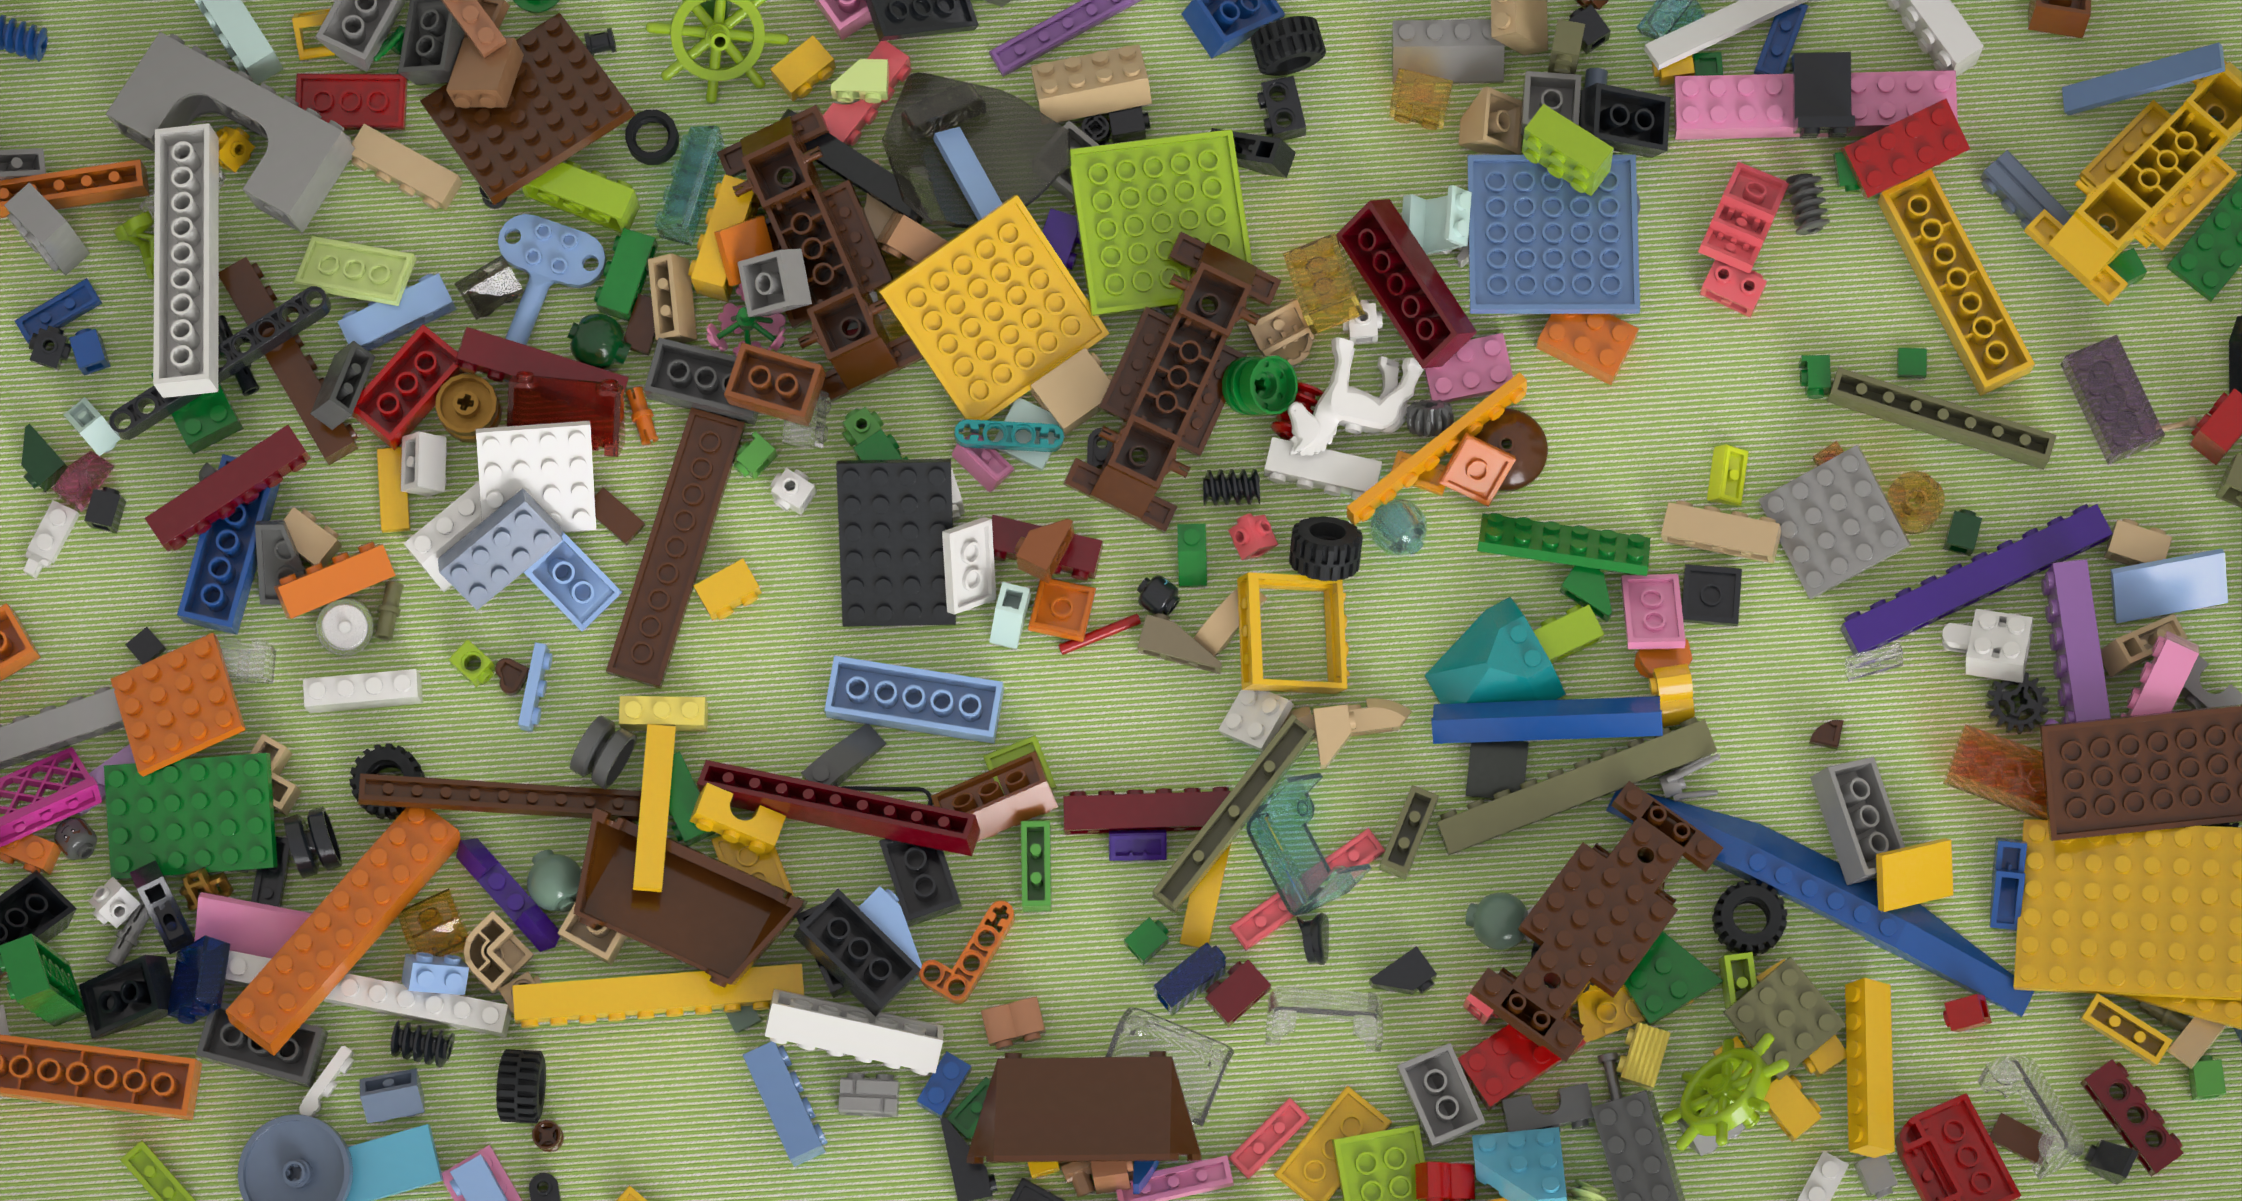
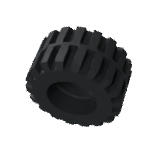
[1250,16,1326,76]
[1289,516,1363,581]
[349,743,425,820]
[1712,880,1788,956]
[496,1049,546,1124]

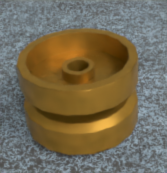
[435,374,502,443]

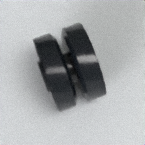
[284,806,342,878]

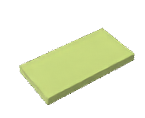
[293,236,416,306]

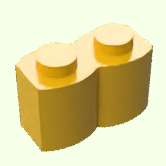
[1649,664,1695,727]

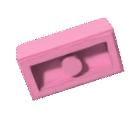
[952,433,1015,492]

